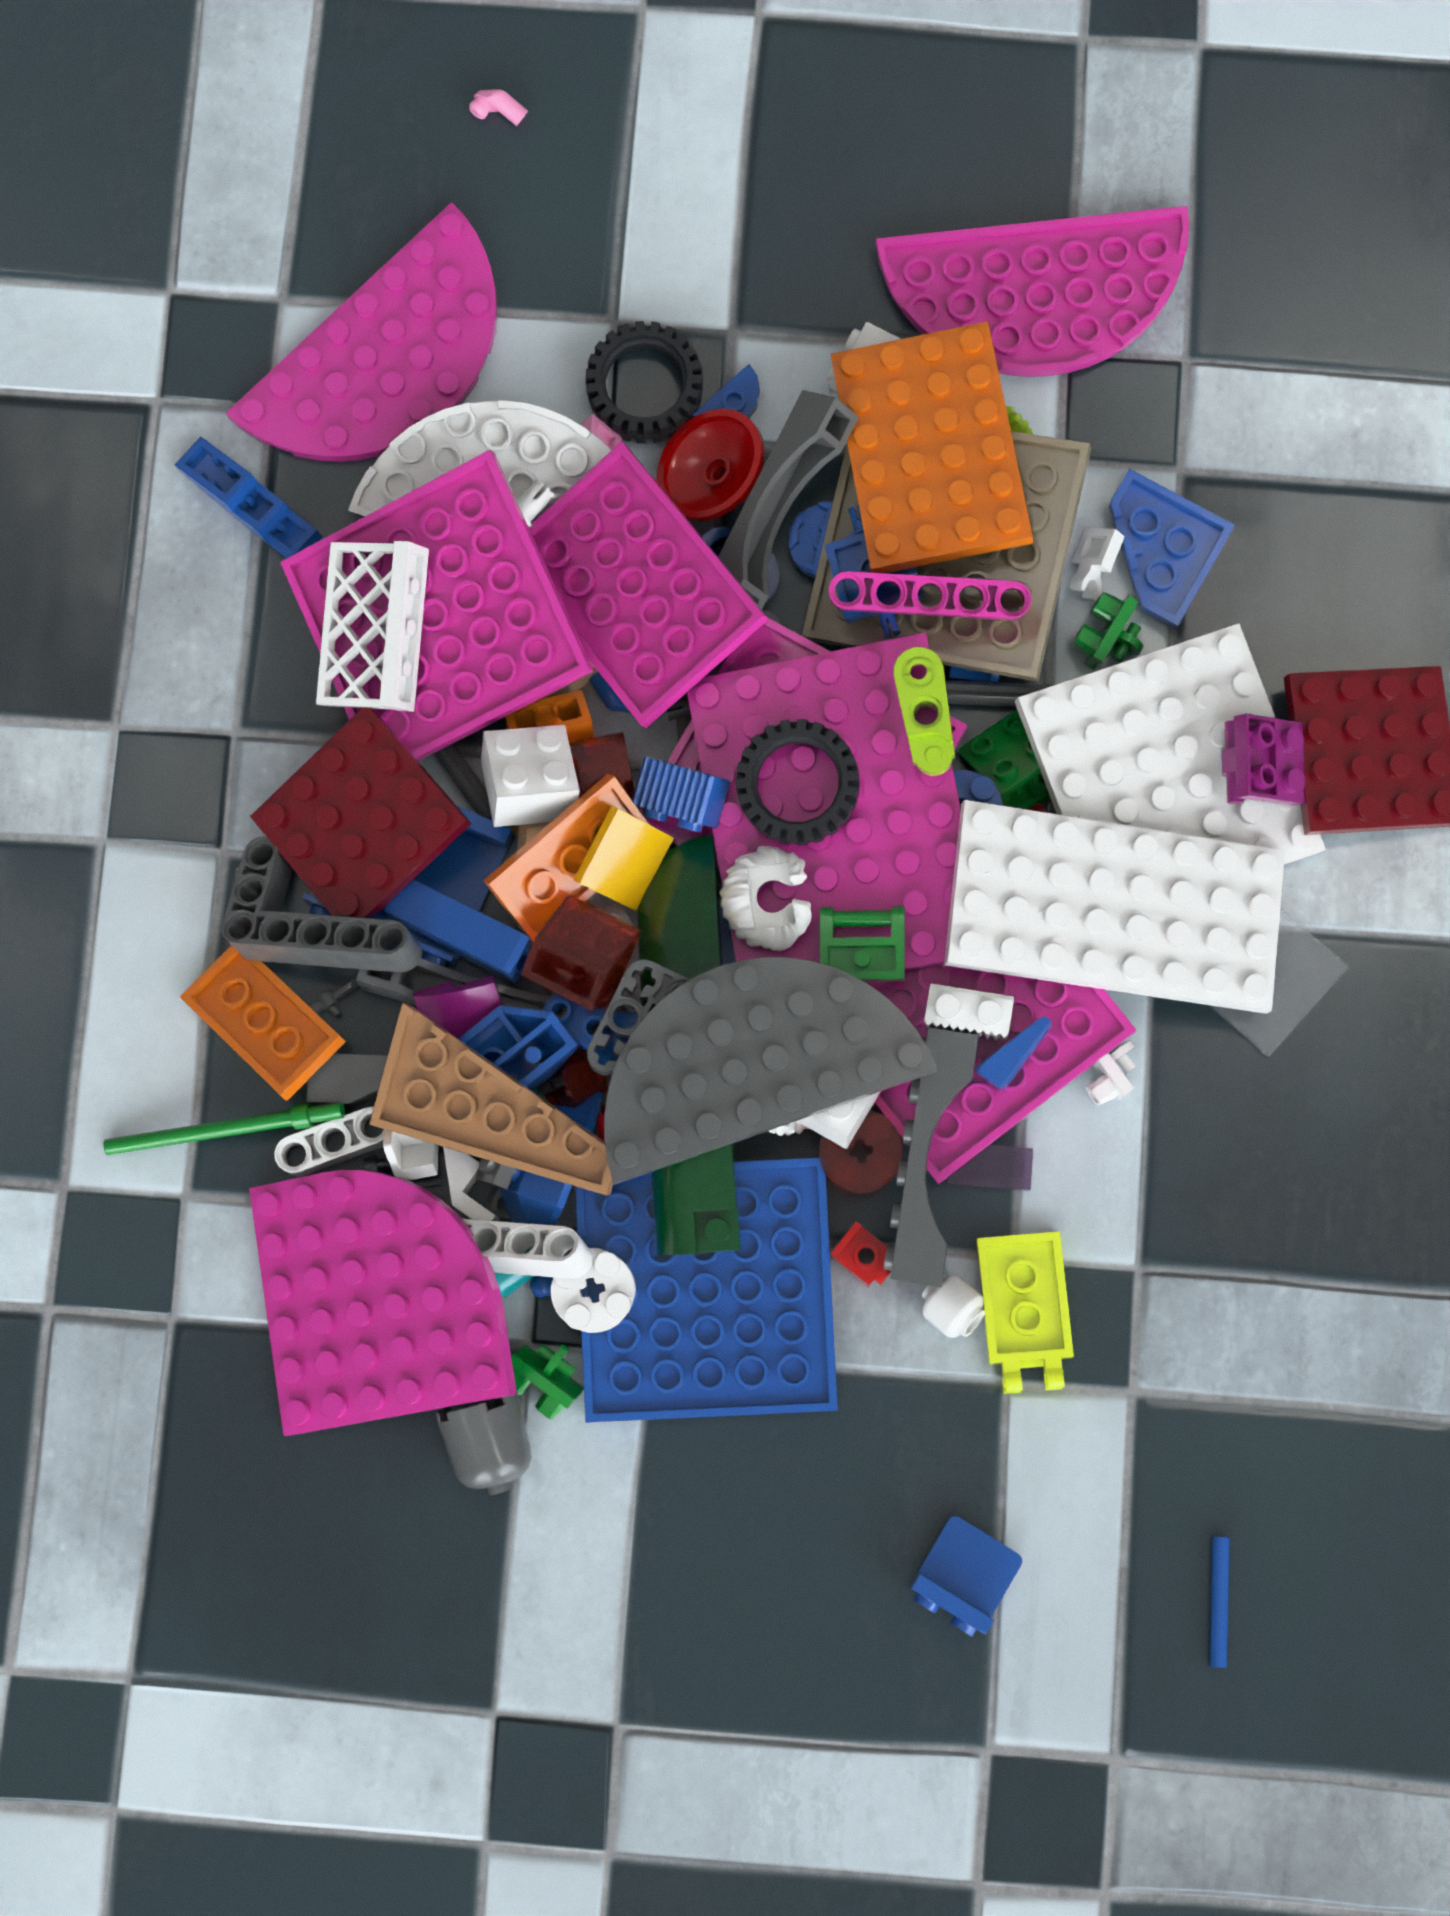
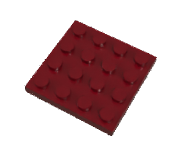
[1283,666,1450,835]
[250,707,472,919]

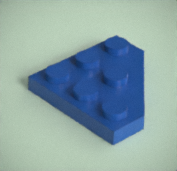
[1109,468,1235,630]

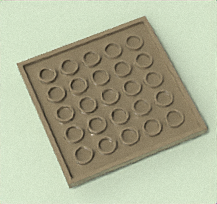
[802,431,1091,682]

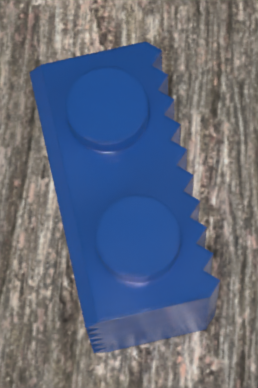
[632,756,730,833]

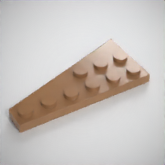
[369,1003,613,1196]

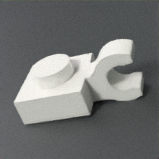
[1070,527,1125,601]

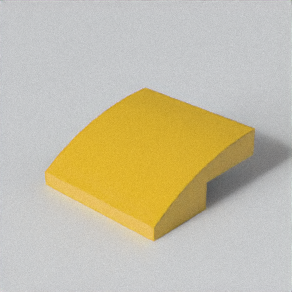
[573,806,674,911]

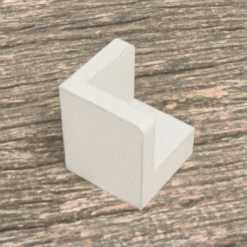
[383,1129,439,1181]

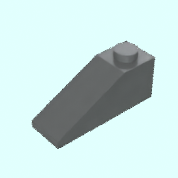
[306,1053,388,1108]

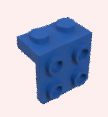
[909,1516,1023,1636]

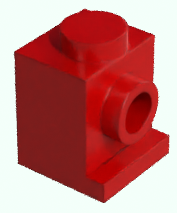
[830,1221,891,1287]

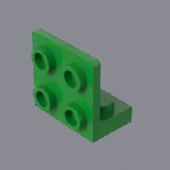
[958,709,1050,809]

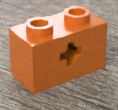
[504,689,596,755]

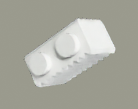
[924,984,1014,1042]

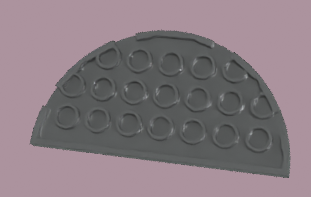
[604,957,938,1185]

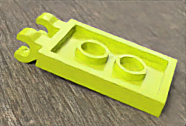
[976,1231,1074,1394]

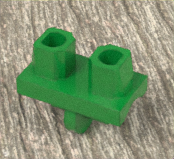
[1071,592,1144,670]
[511,1344,584,1419]

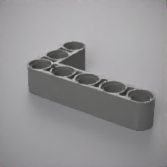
[221,836,422,972]

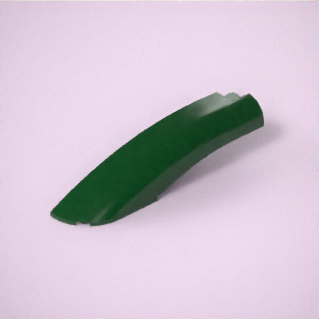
[637,834,741,1255]

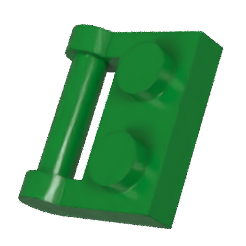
[820,906,906,981]

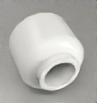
[922,1275,985,1338]

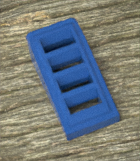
[975,1016,1052,1091]

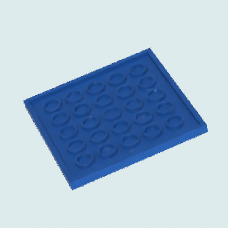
[575,1158,838,1423]

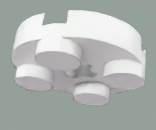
[551,1248,636,1333]

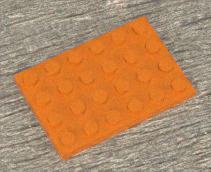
[830,321,1033,573]

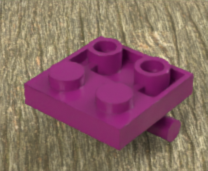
[1221,713,1305,806]

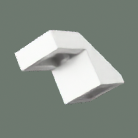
[443,1147,499,1221]

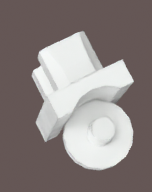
[1085,1040,1136,1106]

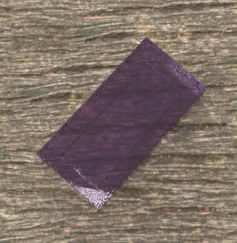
[947,1145,1033,1191]

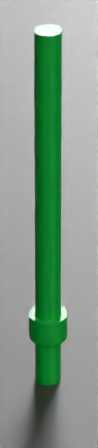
[103,1102,345,1155]

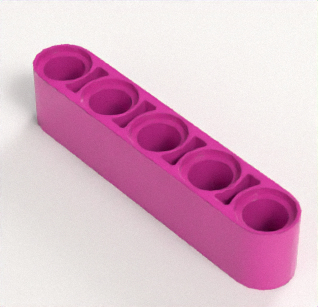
[828,571,1032,620]

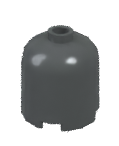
[435,1389,532,1495]

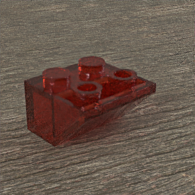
[521,895,642,1011]

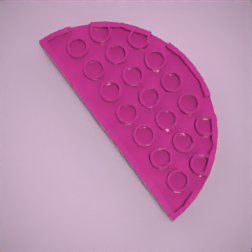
[226,202,497,462]
[875,206,1189,377]

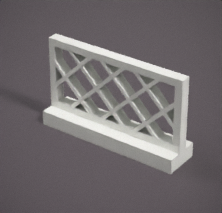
[316,541,429,712]

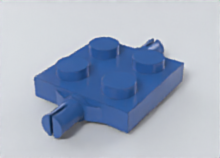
[824,505,925,638]

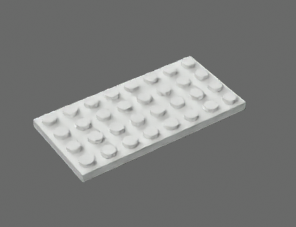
[944,800,1285,1014]

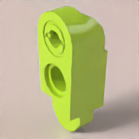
[894,647,955,776]

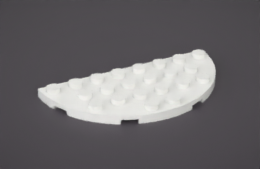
[348,400,612,523]

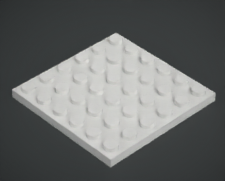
[1014,624,1326,865]

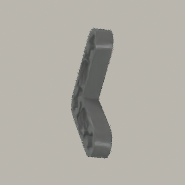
[587,959,690,1076]

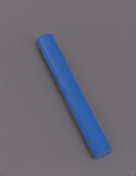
[1210,1536,1230,1668]

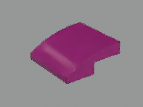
[413,976,504,1039]

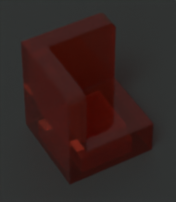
[545,1049,608,1108]

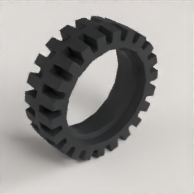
[586,321,703,444]
[735,719,860,846]

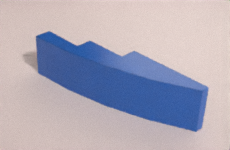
[175,436,323,559]

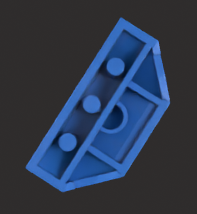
[448,1005,580,1149]
[499,1087,603,1226]

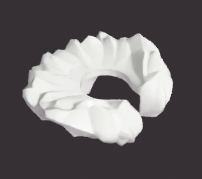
[720,846,812,951]

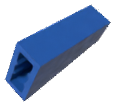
[384,879,536,987]

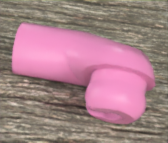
[469,89,528,126]

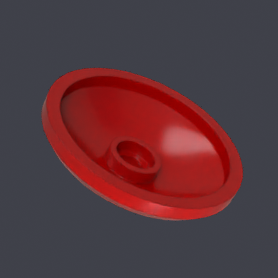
[656,409,765,522]

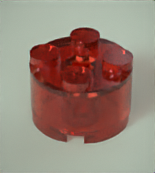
[569,731,637,807]
[818,1111,903,1197]

